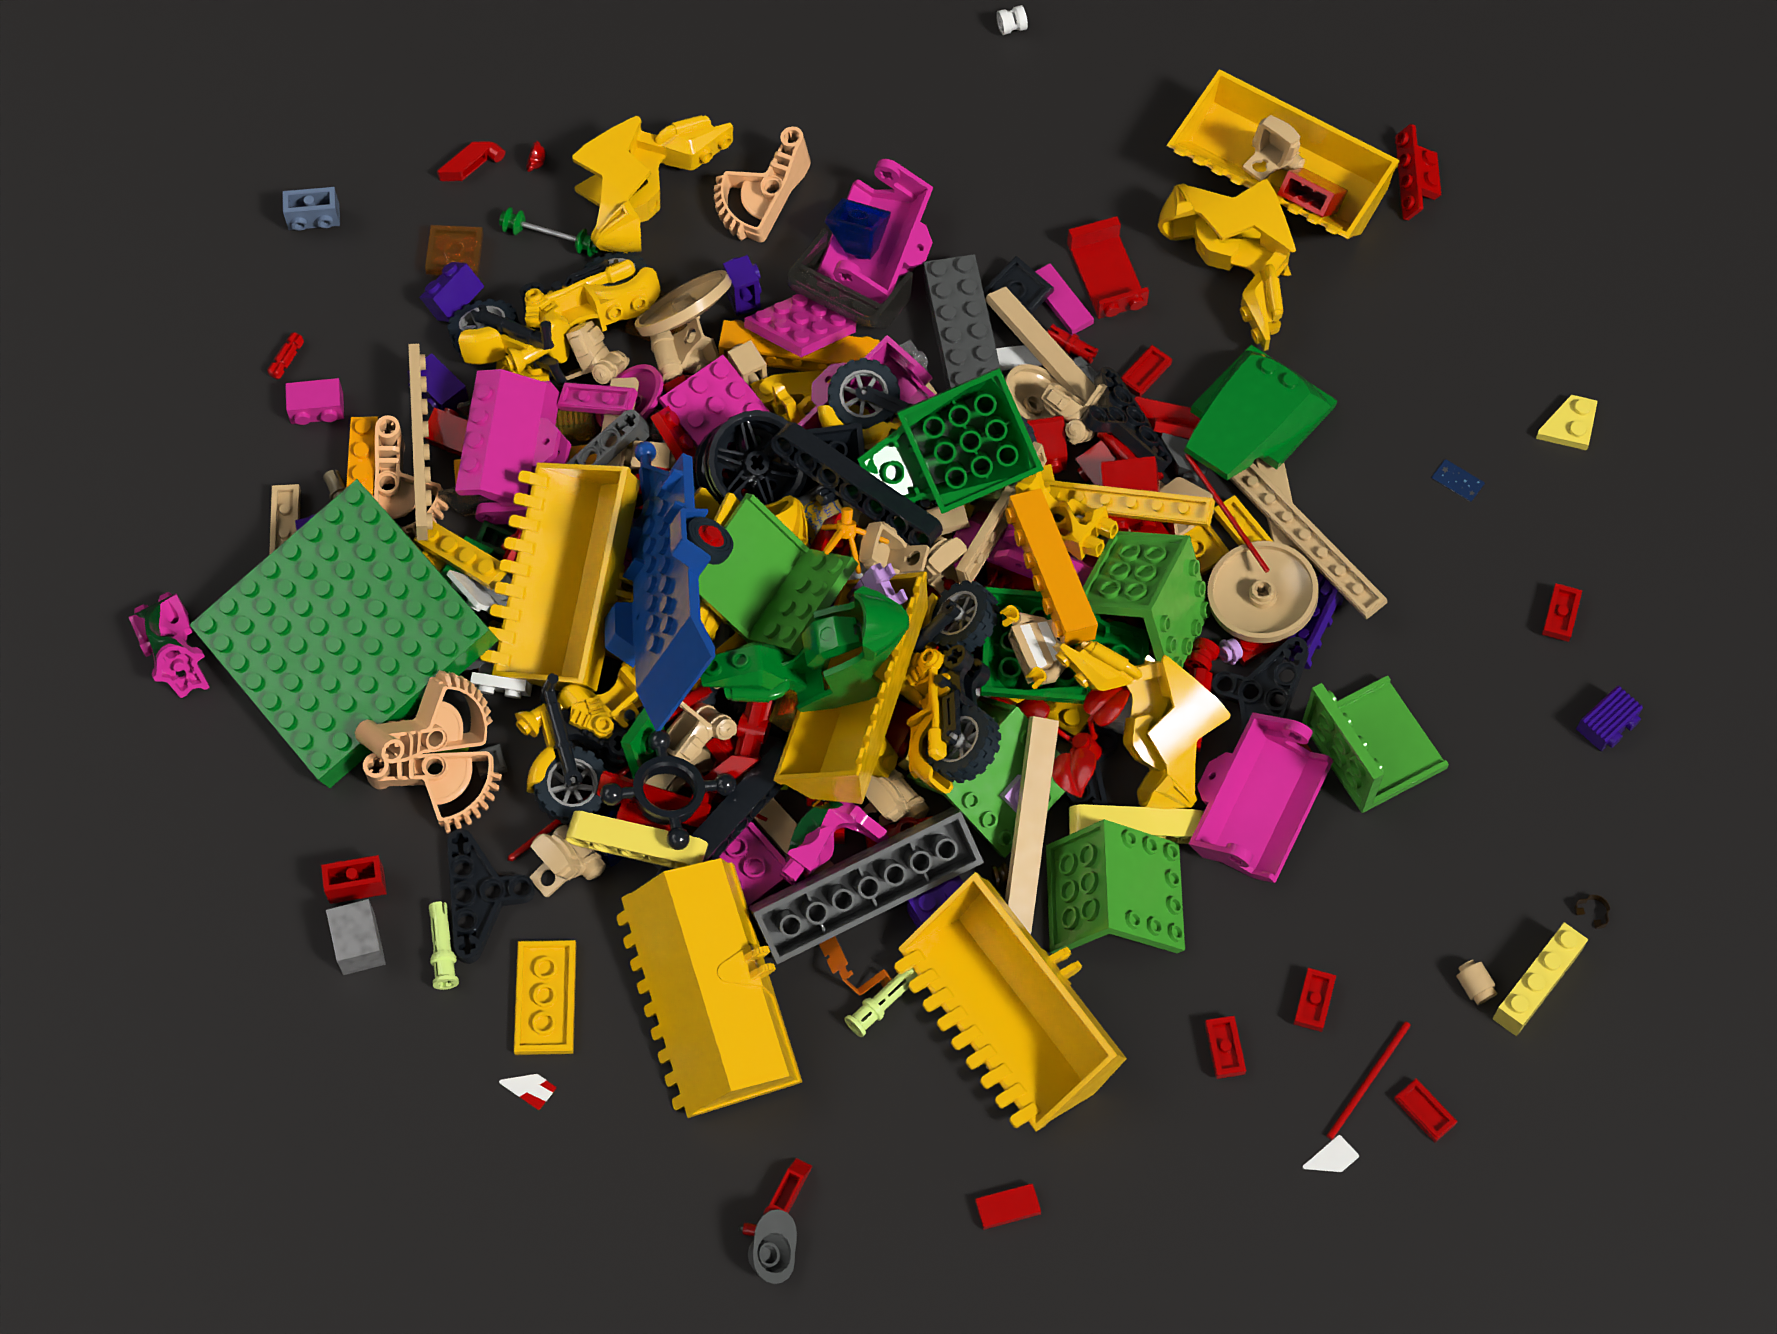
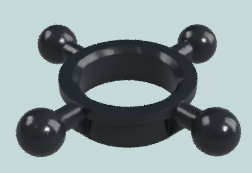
[600,730,736,850]

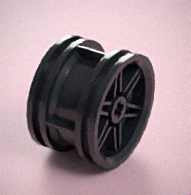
[693,410,808,505]

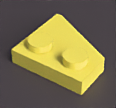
[1536,395,1598,450]

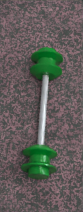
[499,207,599,257]

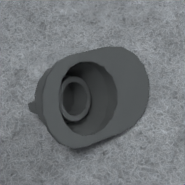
[748,1209,797,1284]

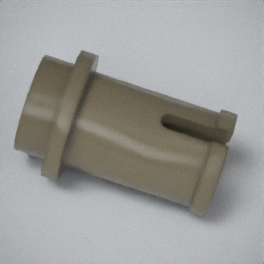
[323,470,346,501]

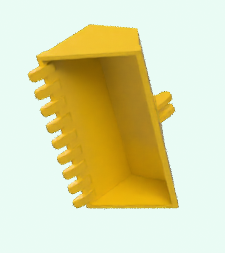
[1167,69,1399,239]
[479,462,641,692]
[773,571,928,804]
[616,858,802,1118]
[894,872,1127,1132]

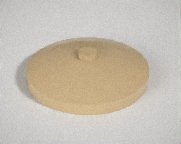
[635,270,732,336]
[1208,541,1318,643]

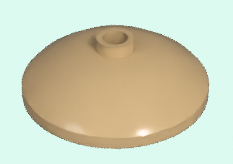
[1005,364,1067,428]

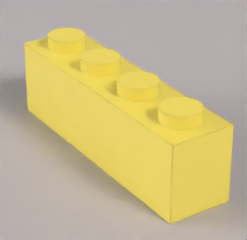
[1493,922,1588,1037]

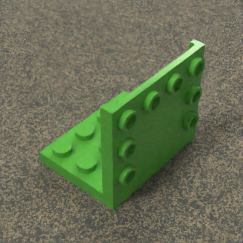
[699,493,859,656]
[1083,531,1211,668]
[1302,675,1449,813]
[906,696,1065,858]
[1046,819,1185,953]

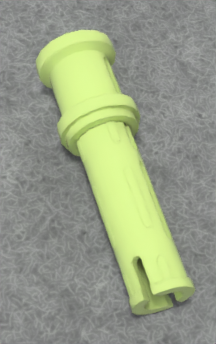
[429,901,459,990]
[845,968,918,1037]

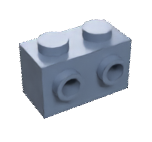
[283,187,340,231]

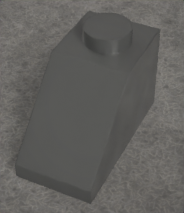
[1161,433,1209,487]

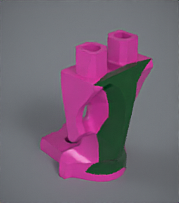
[129,592,210,698]
[780,801,889,885]

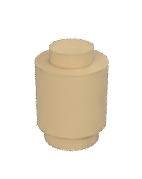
[1456,960,1497,1005]

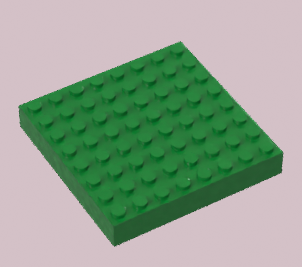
[189,479,499,788]

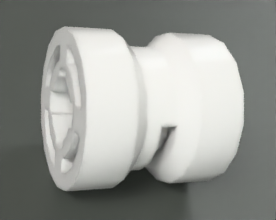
[997,5,1028,35]

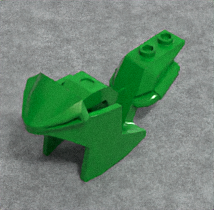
[701,586,909,712]

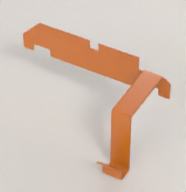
[819,936,891,996]

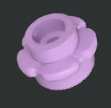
[1219,638,1243,665]

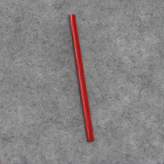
[1326,1021,1411,1140]

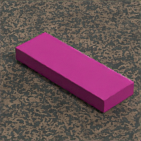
[1035,263,1094,335]
[556,383,638,415]

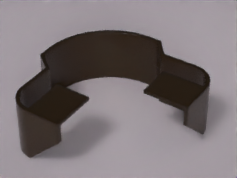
[1574,895,1610,929]

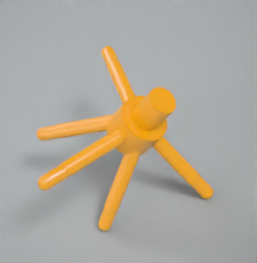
[821,507,889,574]

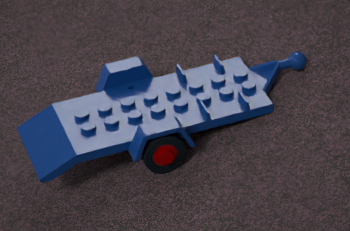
[604,441,734,731]

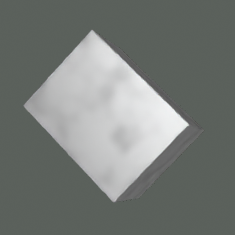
[326,899,386,975]

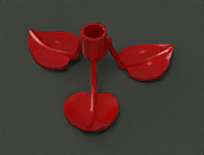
[1015,686,1130,798]

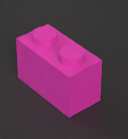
[286,378,344,425]

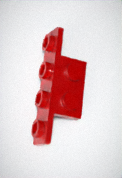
[1395,124,1441,221]
[1134,396,1200,440]
[597,771,711,831]

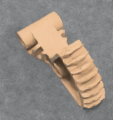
[714,126,811,242]
[374,415,452,538]
[355,670,493,763]
[363,751,502,834]

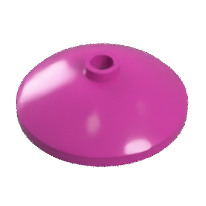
[596,364,664,427]

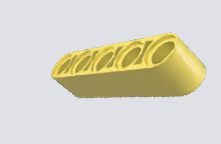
[1069,804,1204,844]
[565,811,708,869]

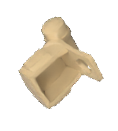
[1242,115,1305,182]
[650,318,719,383]
[564,320,629,384]
[1041,383,1107,444]
[859,522,930,575]
[907,536,967,596]
[666,701,737,762]
[862,769,929,826]
[530,824,606,897]

